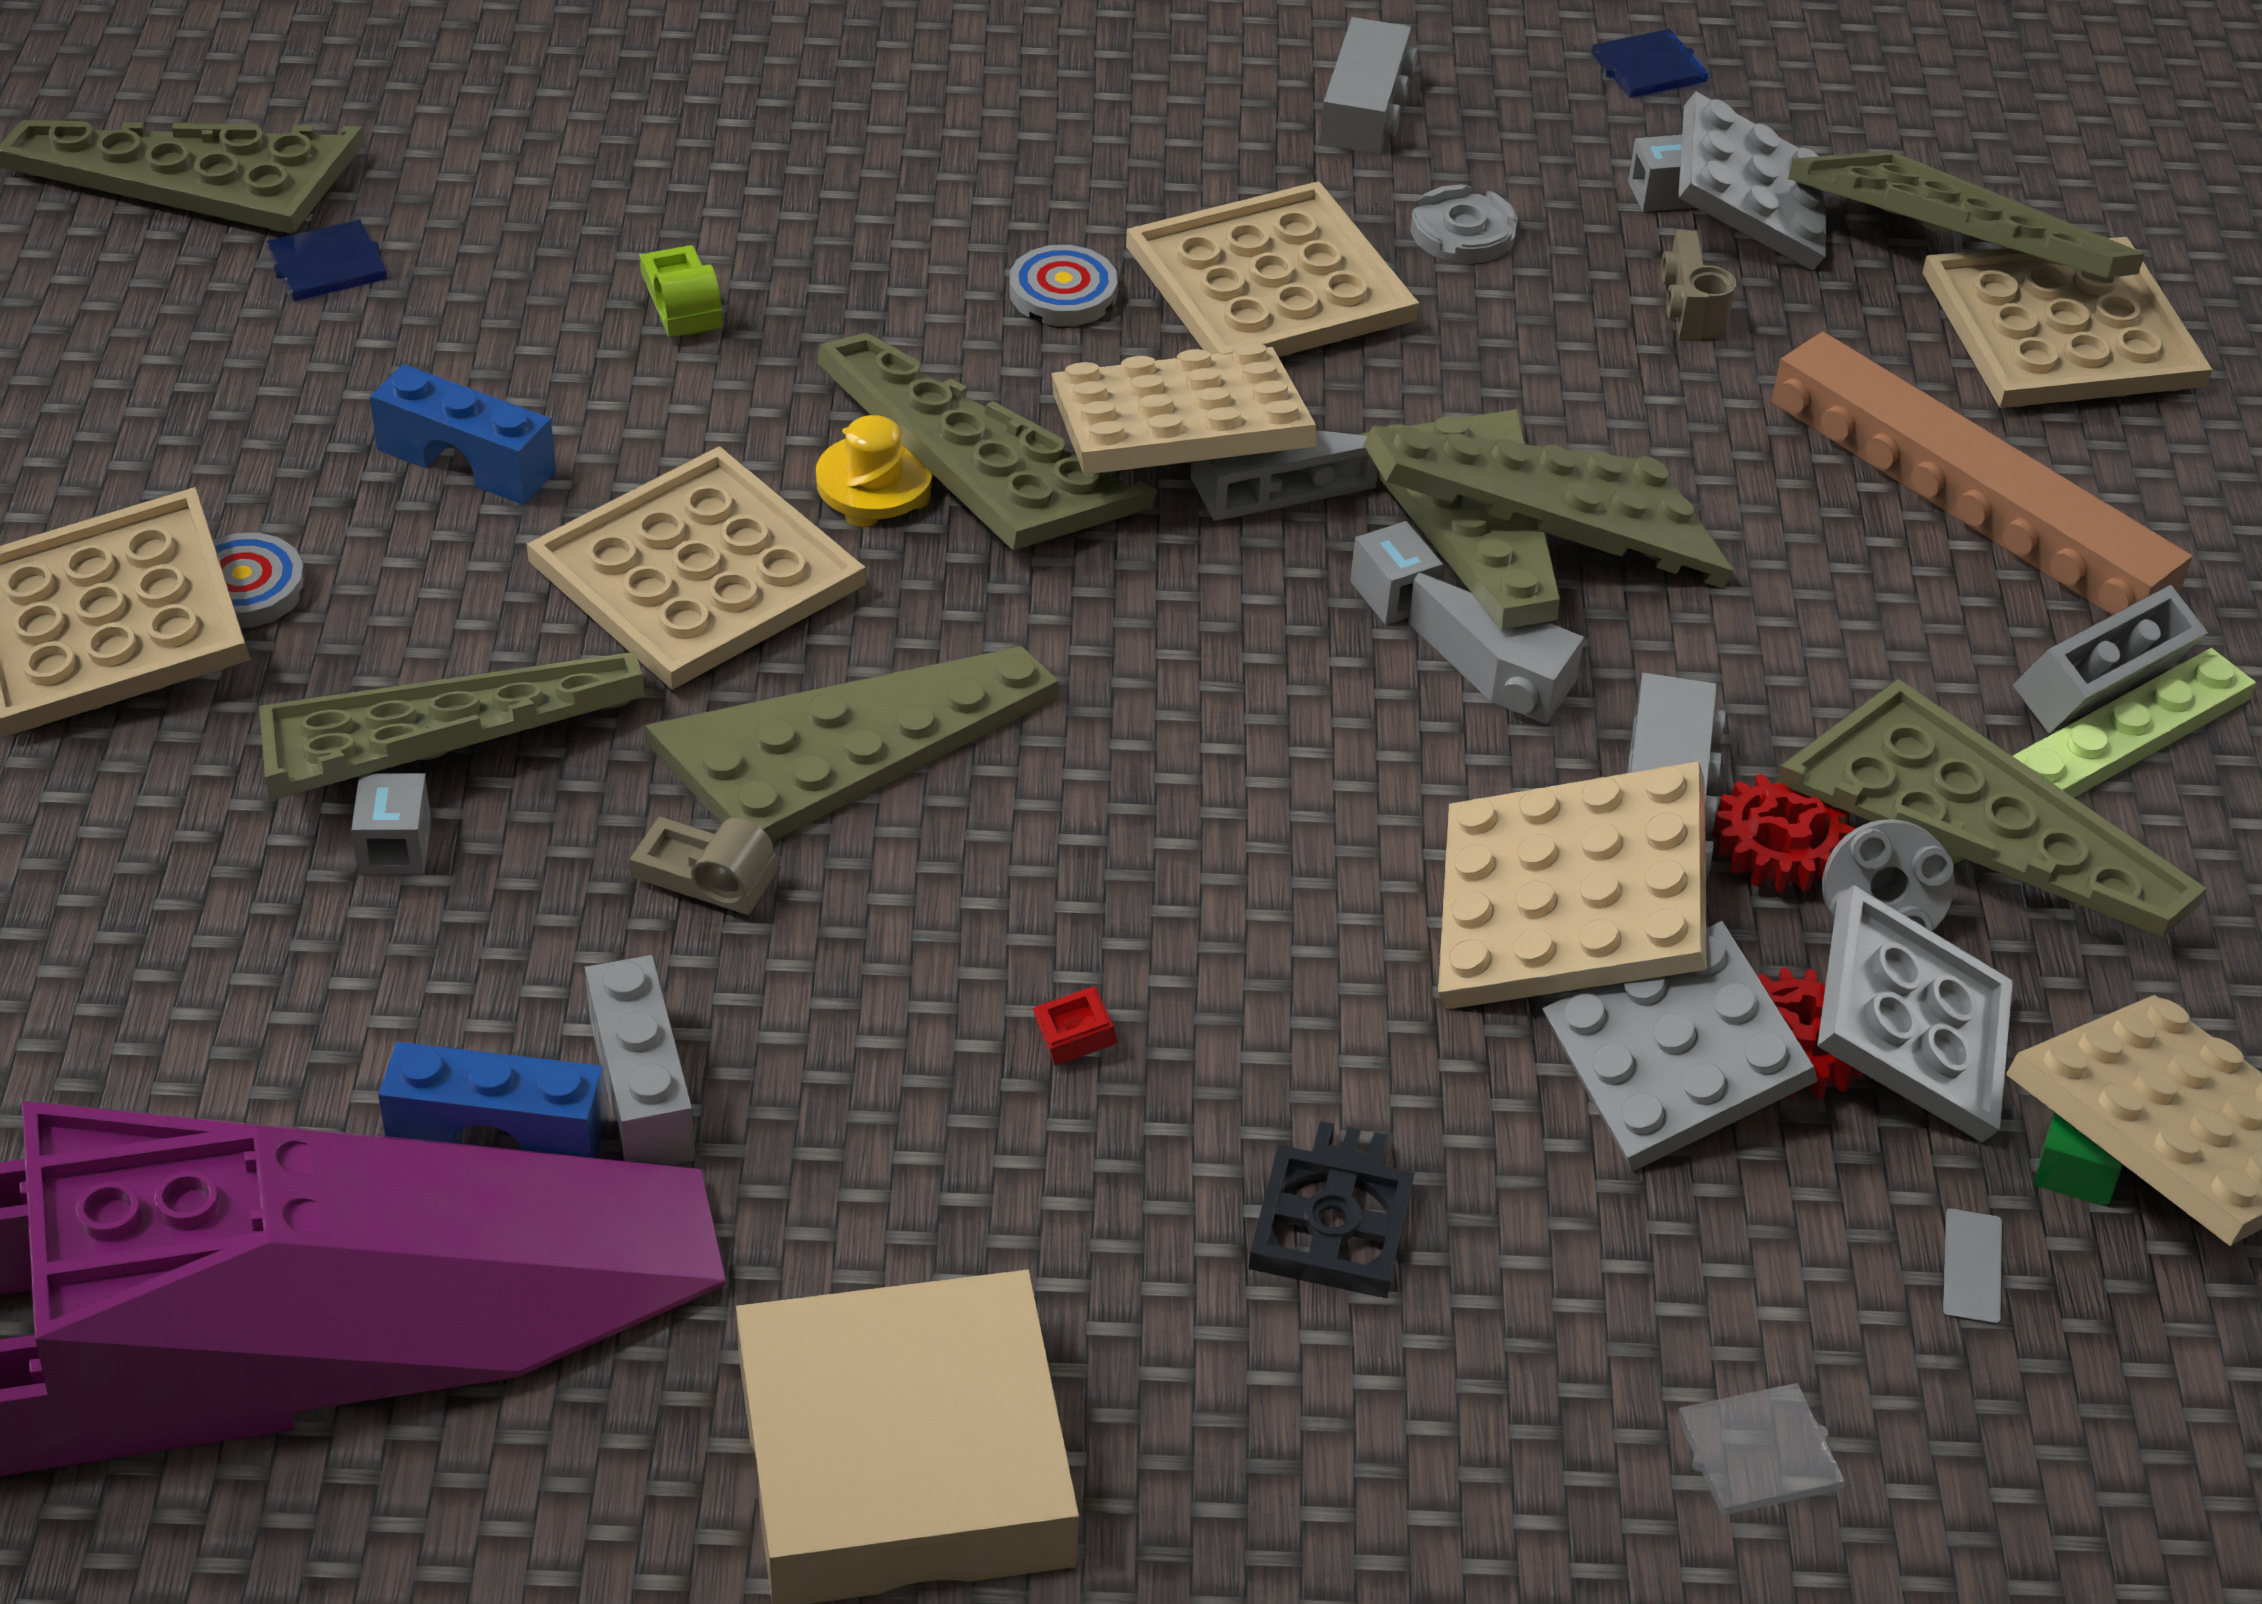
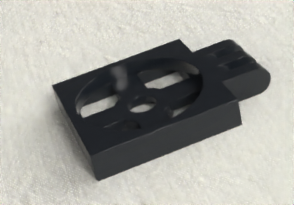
[1248,1121,1415,1299]

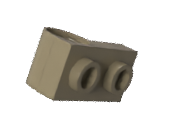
[1661,230,1736,341]
[629,816,777,915]

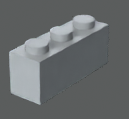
[1320,17,1418,155]
[2013,585,2208,734]
[585,955,696,1166]

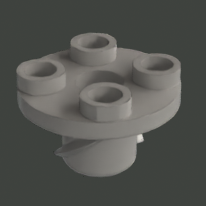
[1822,819,1955,932]

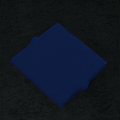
[1591,29,1709,98]
[267,219,388,301]

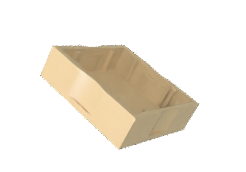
[736,1269,1079,1604]

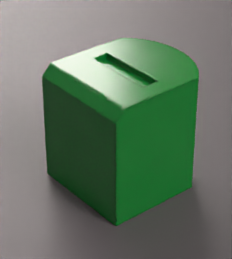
[2033,1111,2123,1205]

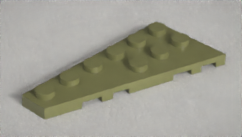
[0,120,364,234]
[1788,150,2145,283]
[817,332,1157,551]
[1360,409,1560,630]
[1363,426,1734,589]
[644,646,1059,842]
[259,652,645,801]
[1776,679,2207,938]

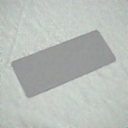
[1943,1208,2002,1323]

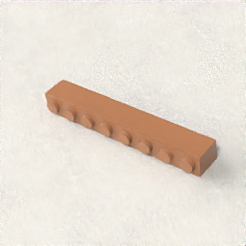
[1771,331,2193,616]

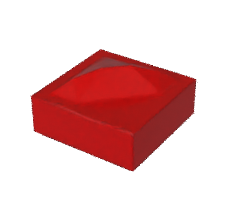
[1032,986,1118,1066]

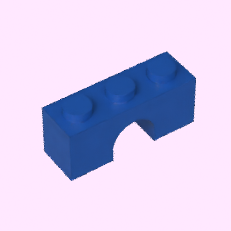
[370,364,556,505]
[378,1042,608,1158]

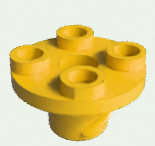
[816,415,932,527]

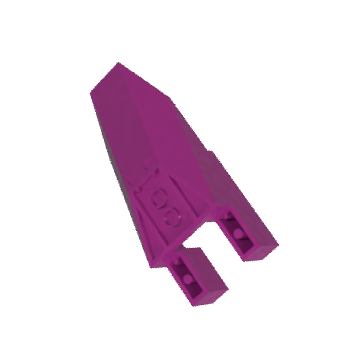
[0,1101,726,1476]

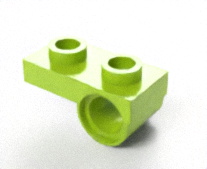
[639,245,723,338]

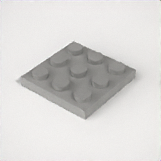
[1679,91,1826,271]
[1817,885,2013,1142]
[1542,921,1818,1172]

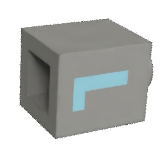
[1628,135,1696,212]
[1350,521,1443,625]
[351,774,431,875]

